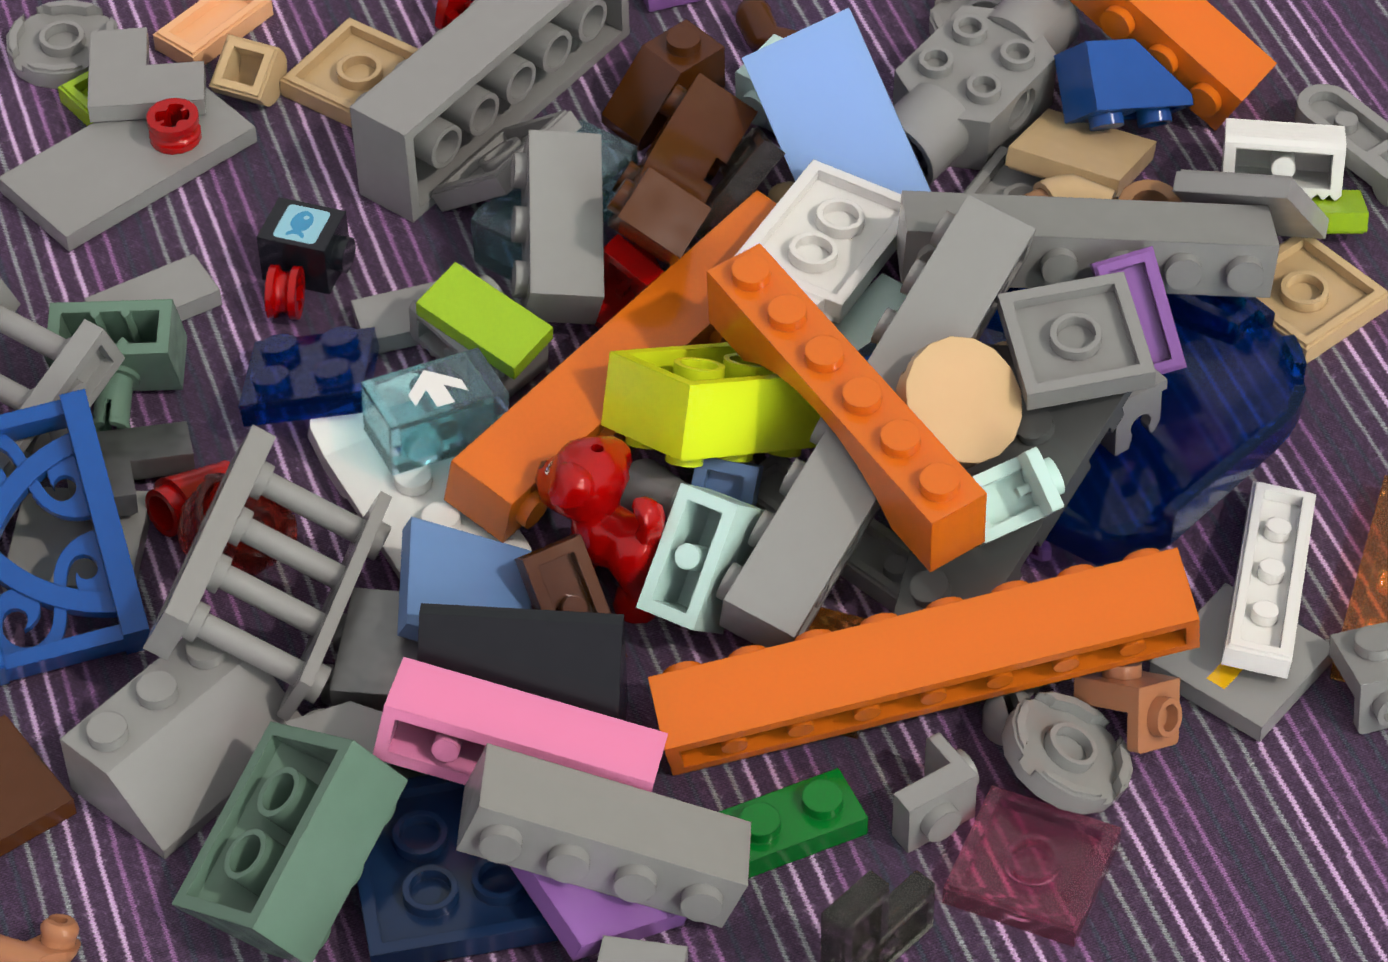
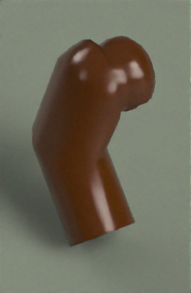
[736,0,798,51]

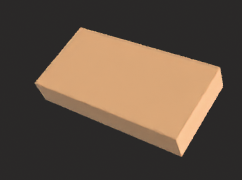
[153,0,274,65]

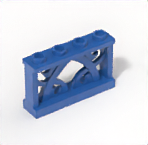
[0,389,150,686]

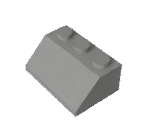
[60,637,301,859]

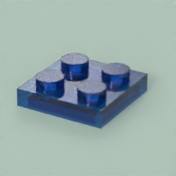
[238,326,380,427]

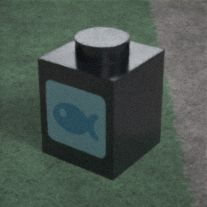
[256,197,356,295]

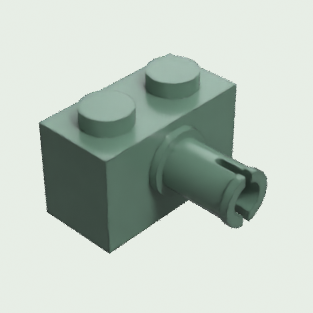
[44,299,187,432]

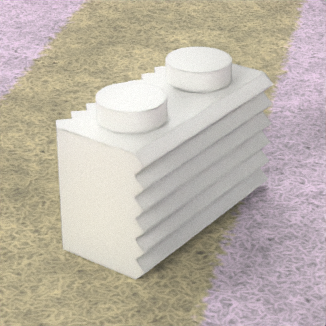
[1221,118,1347,201]

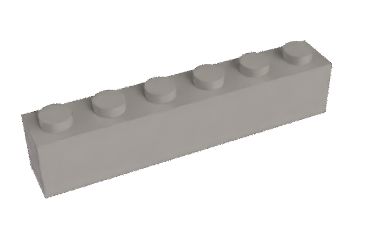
[896,190,1280,298]

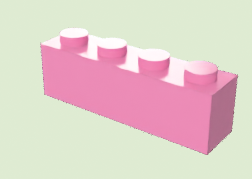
[373,657,668,792]

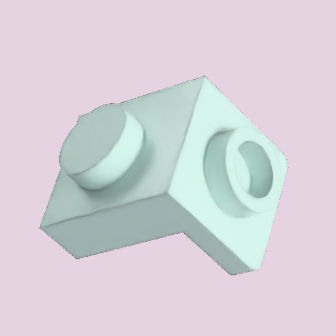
[972,447,1065,546]

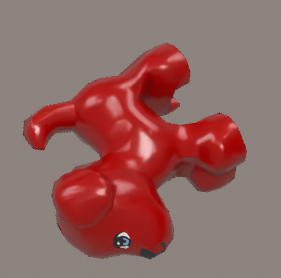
[535,436,666,624]

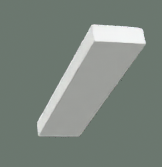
[1221,481,1316,679]

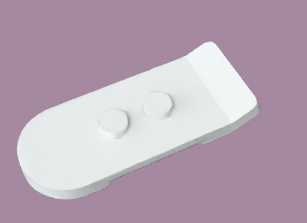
[308,378,532,579]

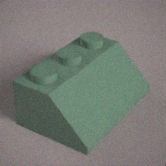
[172,721,408,962]

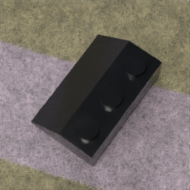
[417,603,628,721]

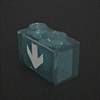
[361,347,509,475]

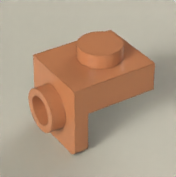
[1074,662,1182,754]

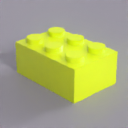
[601,342,821,468]

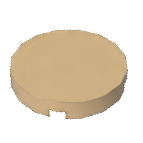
[896,336,1022,468]

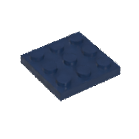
[357,775,559,962]

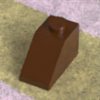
[601,19,725,151]

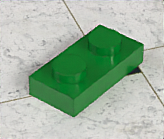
[719,768,868,879]

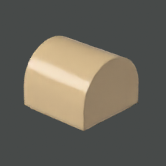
[209,34,287,107]

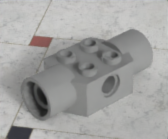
[893,0,1080,186]

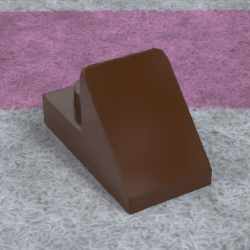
[514,534,628,657]

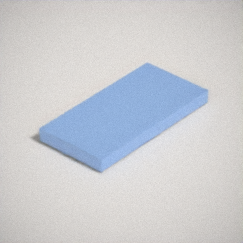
[742,8,932,194]

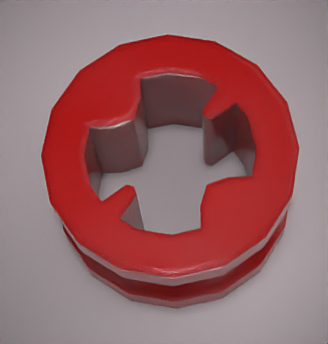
[146,98,202,155]
[264,264,305,320]

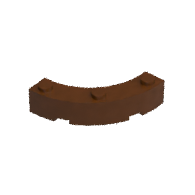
[606,73,758,267]

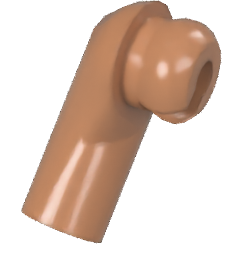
[0,914,81,962]

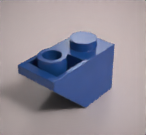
[1054,39,1194,131]

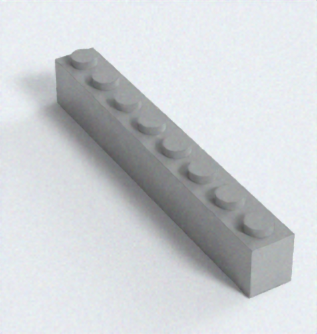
[716,194,1036,648]

